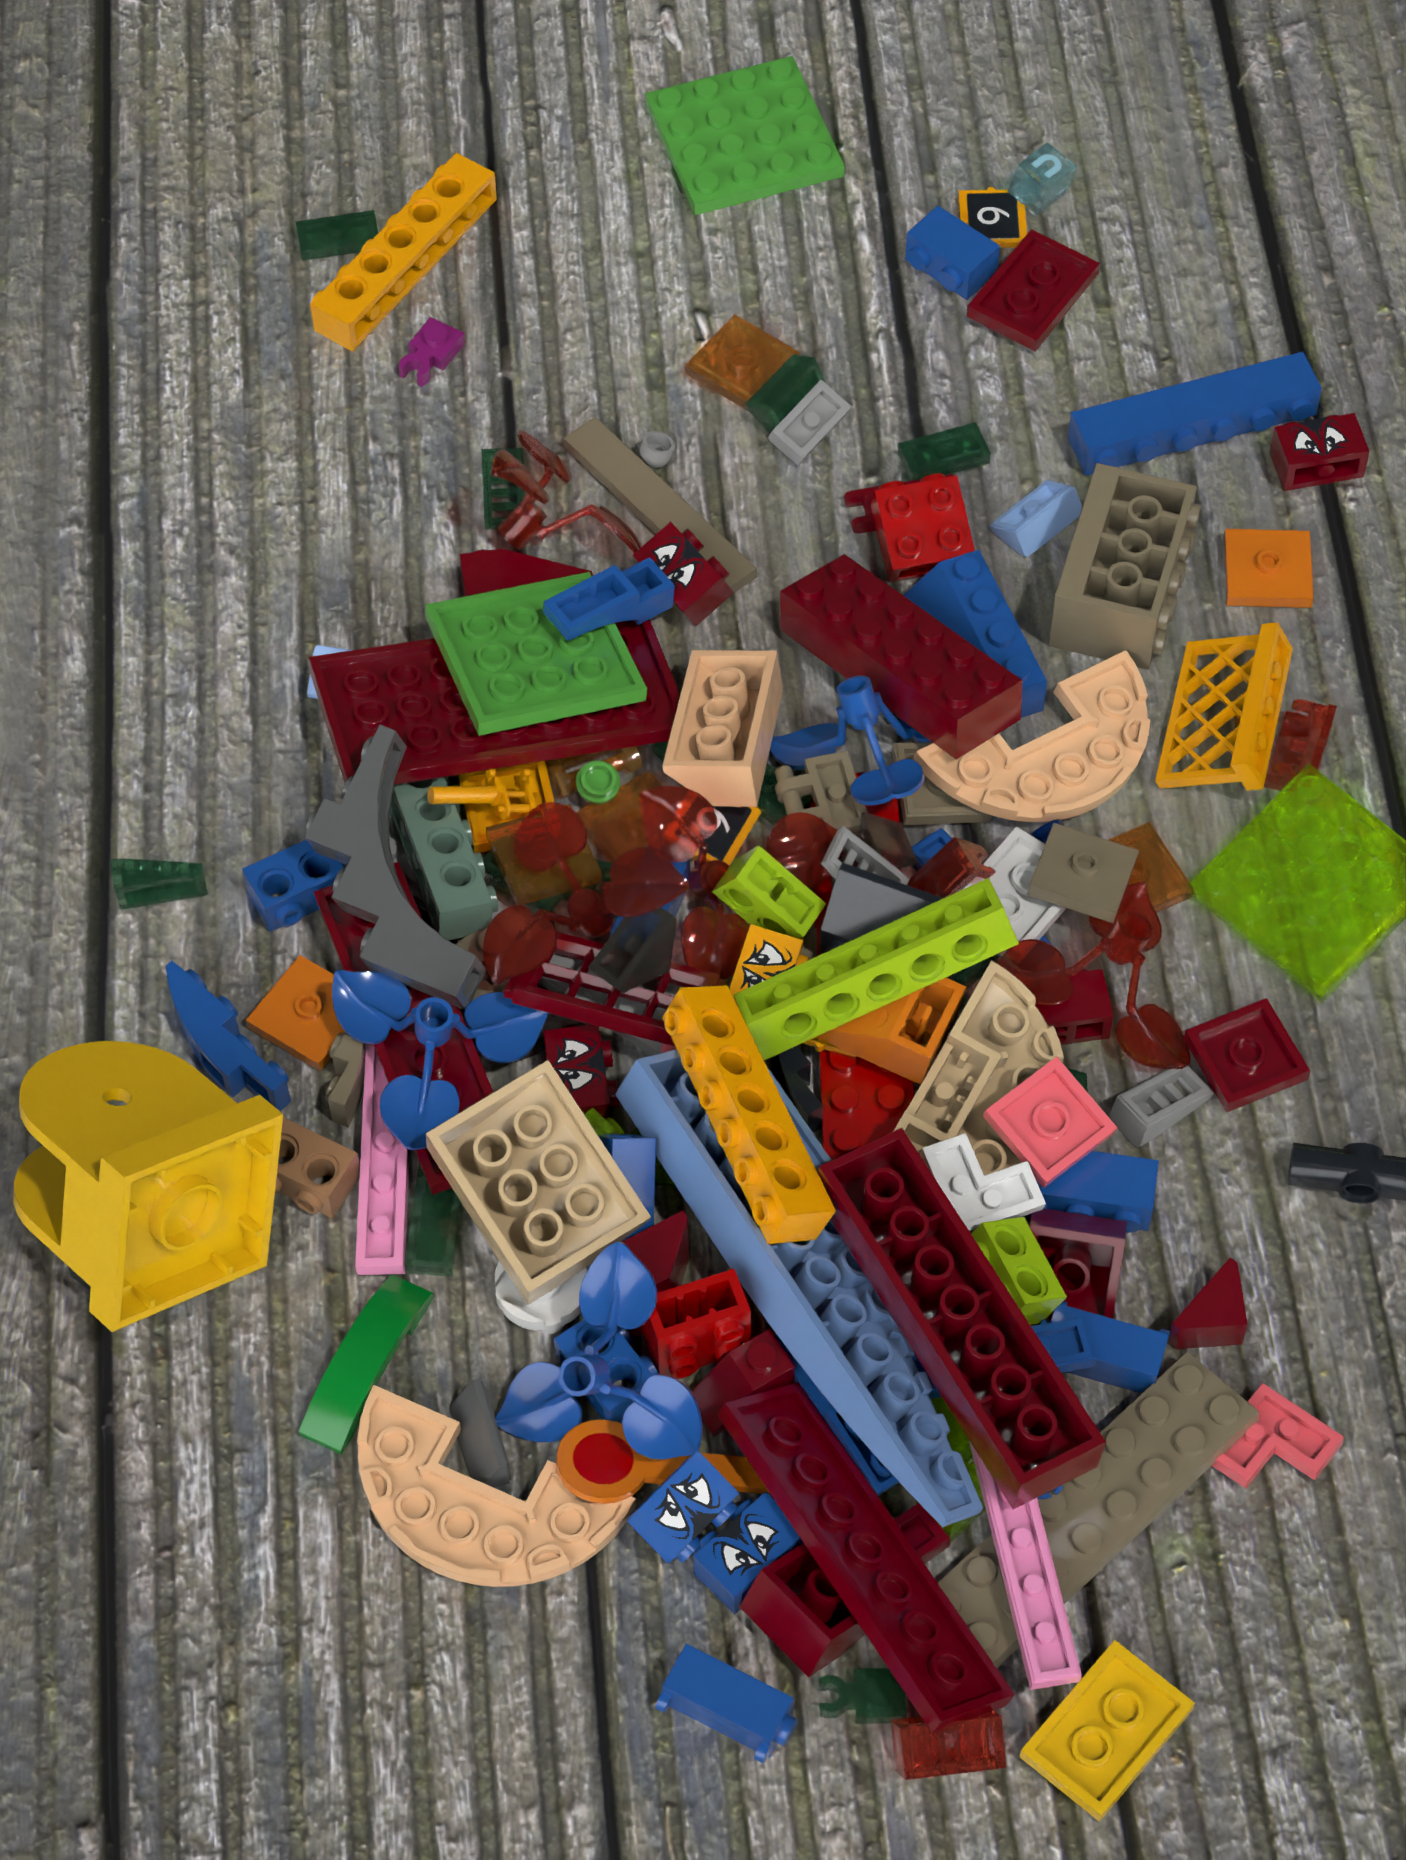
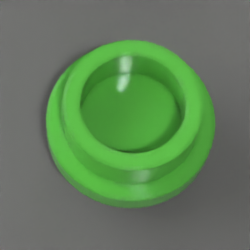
[576,761,620,805]

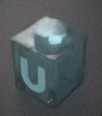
[1008,142,1077,215]

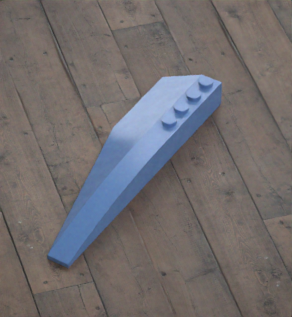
[615,1049,983,1527]

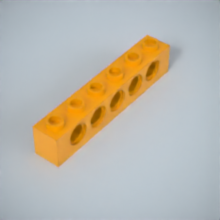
[310,152,497,352]
[662,985,836,1244]

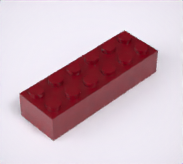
[780,554,1023,760]

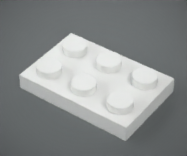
[960,827,1066,966]

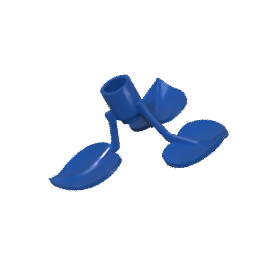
[770,676,931,805]
[332,970,549,1150]
[495,1242,702,1459]

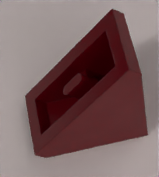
[1167,1257,1248,1349]

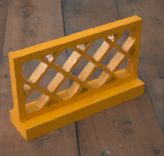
[1155,622,1293,791]

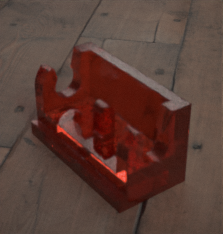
[1264,699,1337,799]
[907,836,996,898]

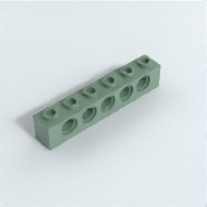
[389,776,498,940]

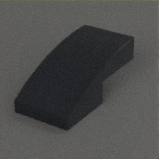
[776,1046,823,1133]

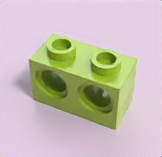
[712,845,826,939]
[971,1217,1067,1325]

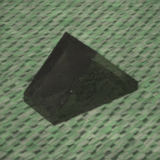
[588,894,677,993]

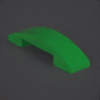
[299,1274,434,1455]

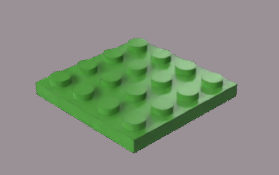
[645,56,845,215]
[425,572,647,736]

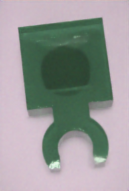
[819,1668,907,1724]

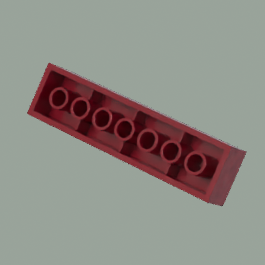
[818,1128,1106,1510]

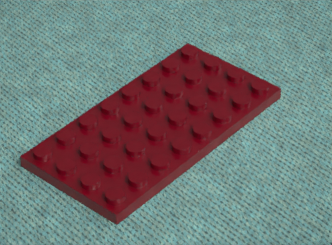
[309,619,680,785]

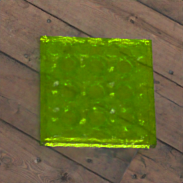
[1187,763,1406,1003]

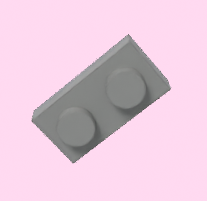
[767,380,852,466]

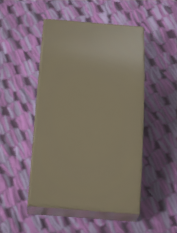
[326,1032,366,1128]

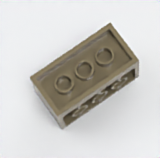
[1049,463,1201,670]

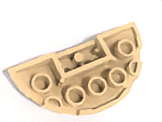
[893,961,1064,1176]

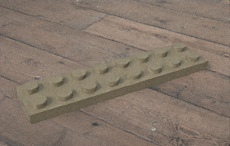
[938,1351,1259,1668]

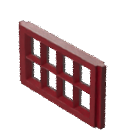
[503,929,729,1047]

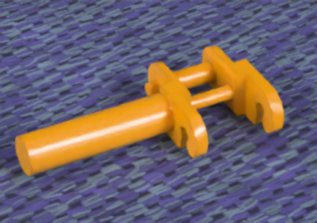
[427,769,538,820]

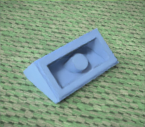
[989,480,1082,557]

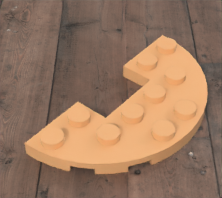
[913,650,1150,822]
[357,1385,636,1587]

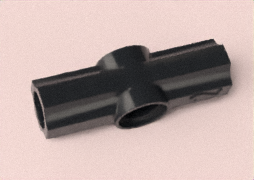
[1288,1142,1406,1204]

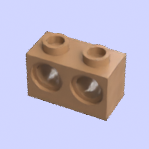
[275,1117,360,1218]

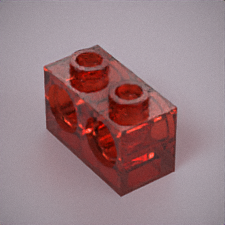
[890,1710,1007,1780]

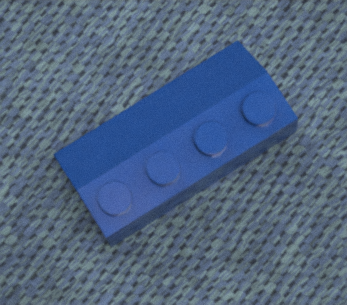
[903,550,1047,718]

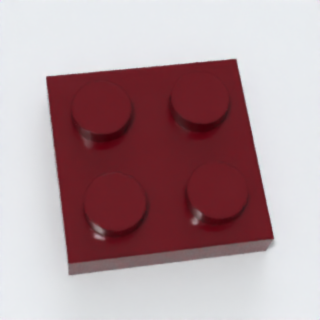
[1184,998,1310,1113]

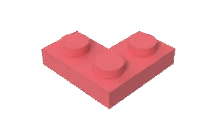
[1212,1383,1344,1489]

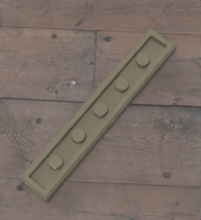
[563,417,757,594]

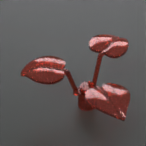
[491,430,642,553]
[638,786,843,980]
[483,802,690,986]
[996,881,1190,1069]

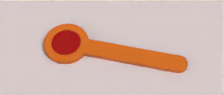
[556,1419,771,1504]

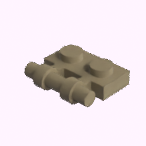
[775,750,870,849]

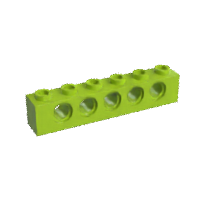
[734,878,1019,1060]

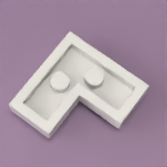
[919,1133,1046,1233]

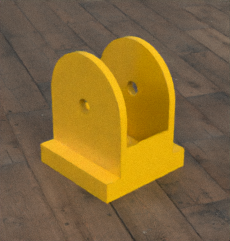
[13,1041,283,1332]

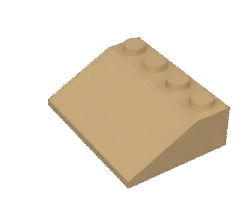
[426,1060,651,1305]

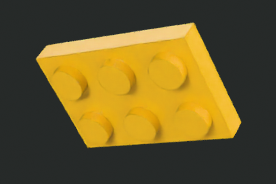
[1019,1640,1195,1822]

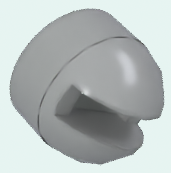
[640,431,675,468]

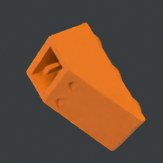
[816,978,966,1085]

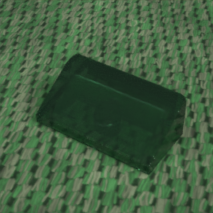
[745,355,826,434]

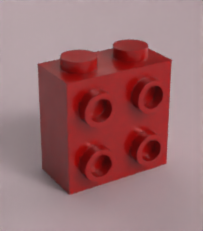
[870,473,975,583]
[643,1269,751,1379]

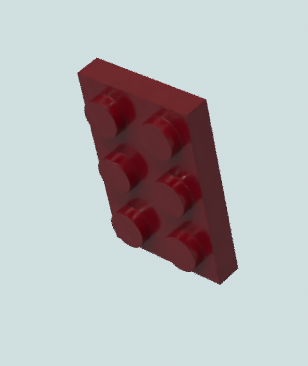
[966,229,1100,352]

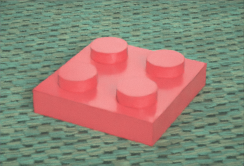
[983,1056,1117,1188]

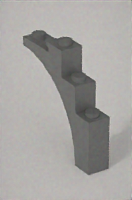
[304,725,487,1010]

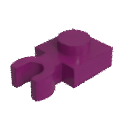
[399,317,465,387]

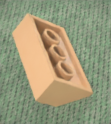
[663,650,783,807]

